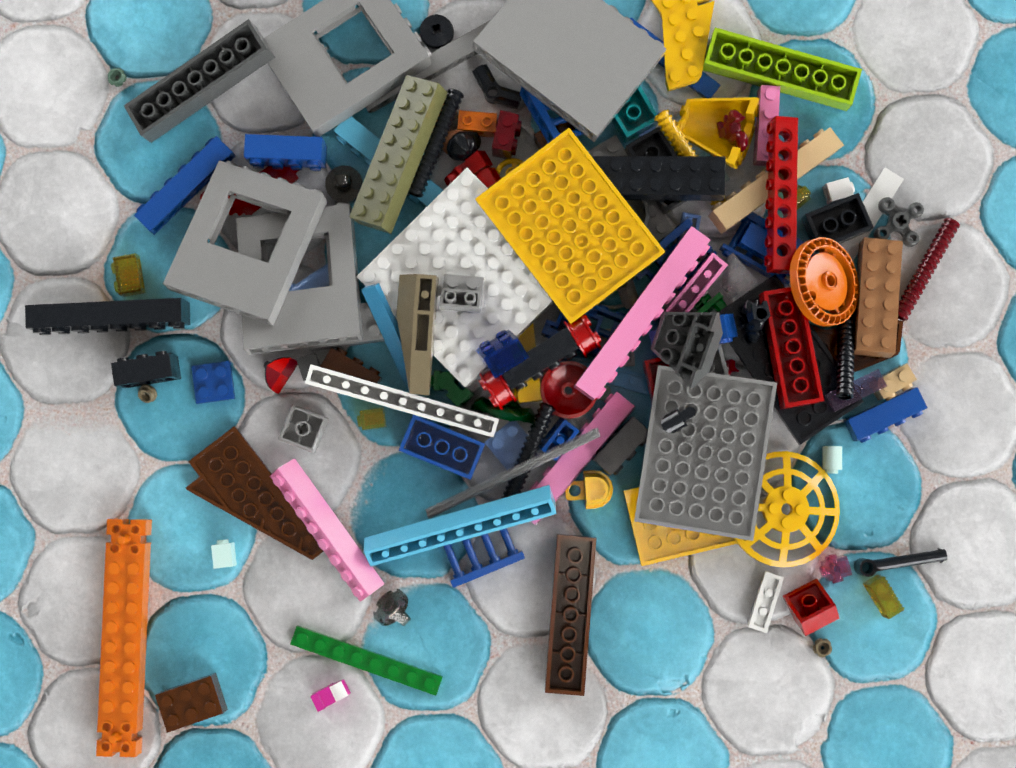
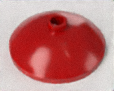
[540,361,597,419]

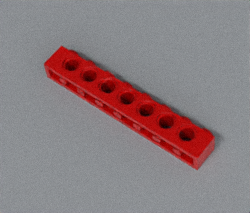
[764,116,798,274]

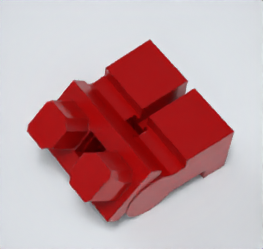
[444,150,501,189]

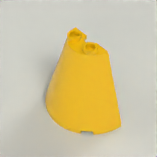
[675,97,759,169]

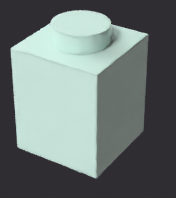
[211,539,237,569]

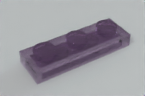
[825,369,887,412]

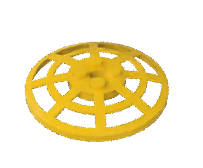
[734,451,840,567]

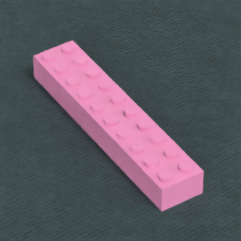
[574,226,710,400]

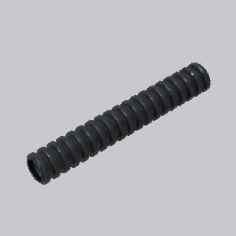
[408,89,464,198]
[836,310,855,400]
[501,402,556,499]

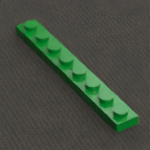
[290,625,443,696]

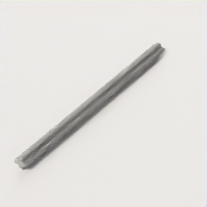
[425,428,600,519]

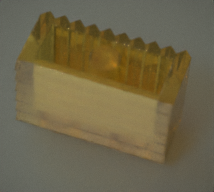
[111,253,146,297]
[863,575,905,619]

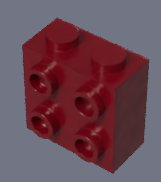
[492,110,522,159]

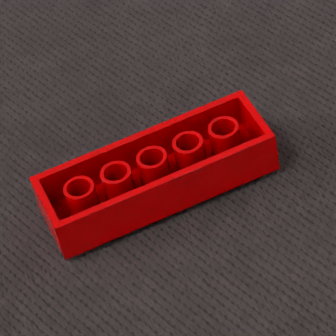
[759,287,824,409]

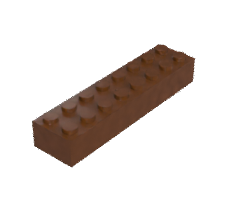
[545,534,597,696]

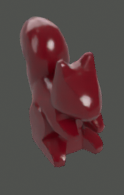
[717,109,748,152]

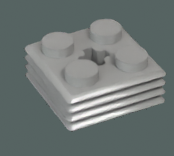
[278,404,329,453]

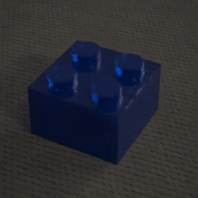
[476,330,529,378]

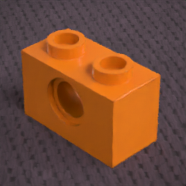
[457,110,497,138]

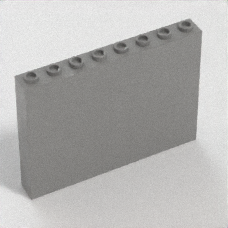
[472,0,666,142]

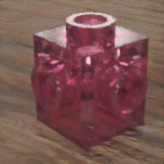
[819,554,852,583]

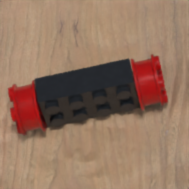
[478,314,602,410]

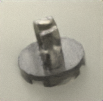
[325,165,363,204]
[373,589,411,626]

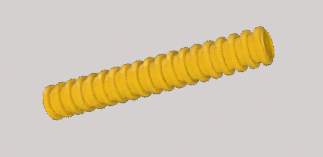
[654,109,727,206]

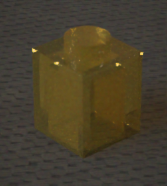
[357,408,387,431]

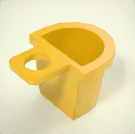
[565,470,613,509]

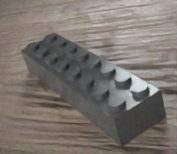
[124,19,275,143]

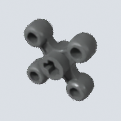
[873,197,924,247]

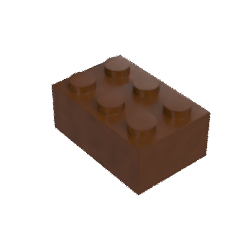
[155,673,228,733]

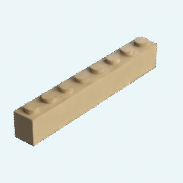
[708,127,844,234]

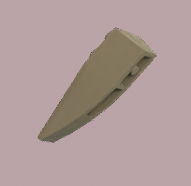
[396,274,439,395]

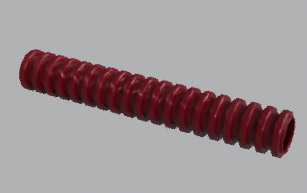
[898,218,960,321]

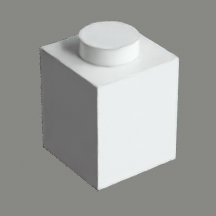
[822,177,855,205]

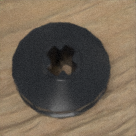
[420,14,454,49]

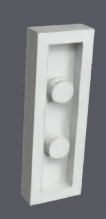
[747,571,784,633]

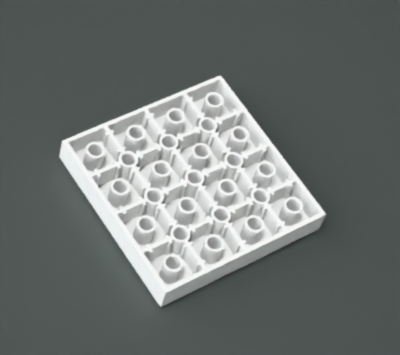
[356,168,554,388]

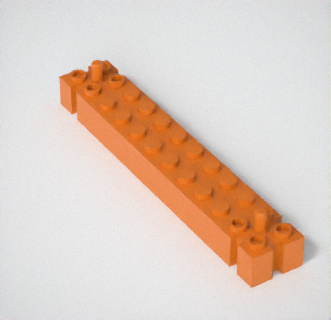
[96,518,152,757]

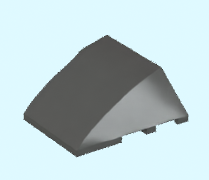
[651,312,723,388]

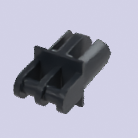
[661,407,696,433]

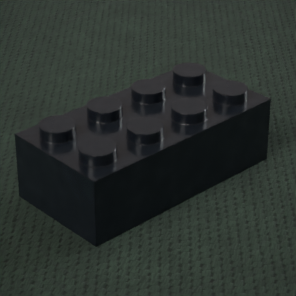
[625,127,687,215]

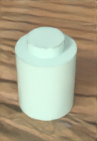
[822,446,842,474]

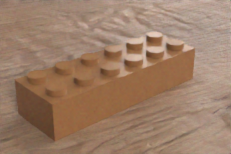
[854,237,903,358]

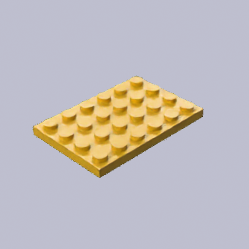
[623,487,738,566]

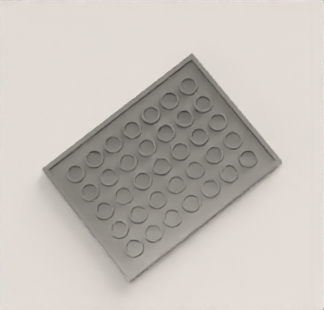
[634,365,777,541]

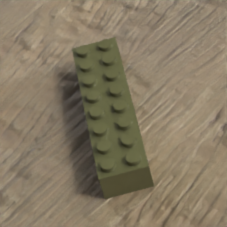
[349,75,448,234]

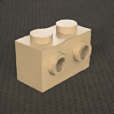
[868,363,917,401]

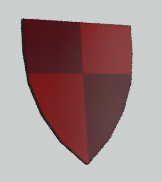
[264,357,298,394]

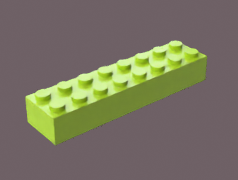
[703,27,862,111]

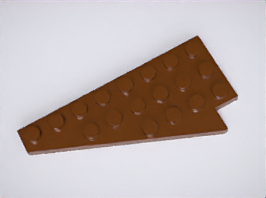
[186,426,324,560]

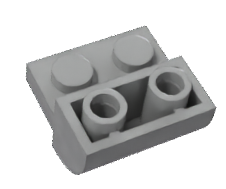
[439,274,484,313]

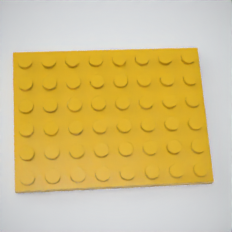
[475,128,665,324]

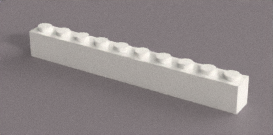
[305,364,499,438]

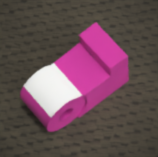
[310,679,351,712]

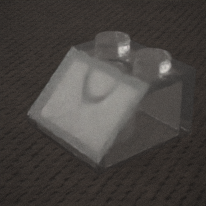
[722,253,758,302]

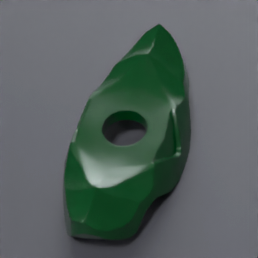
[471,396,536,424]

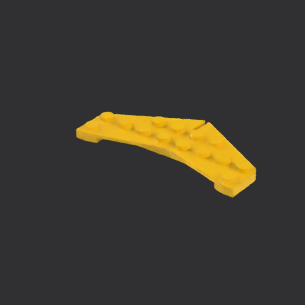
[651,0,715,92]

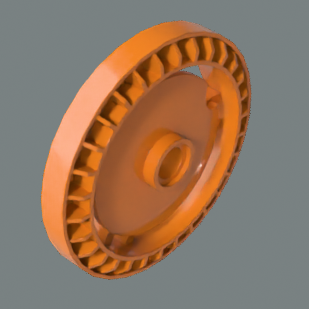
[789,237,859,327]

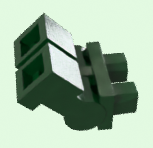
[430,371,475,408]

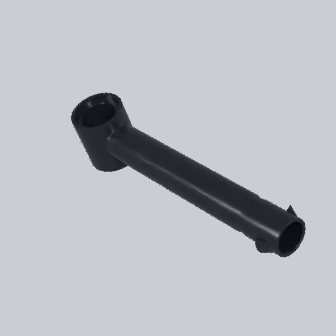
[854,548,947,577]

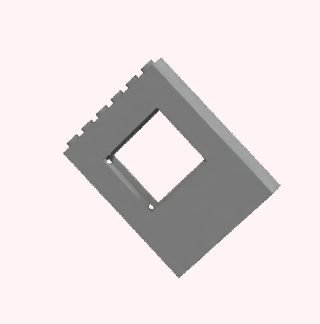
[264,0,432,137]
[163,160,327,326]
[236,203,363,355]

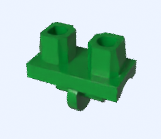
[694,292,727,313]

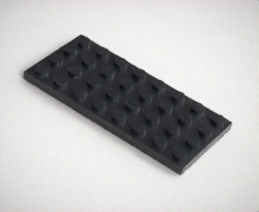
[718,274,864,445]

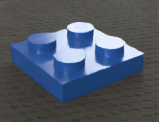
[191,361,235,404]

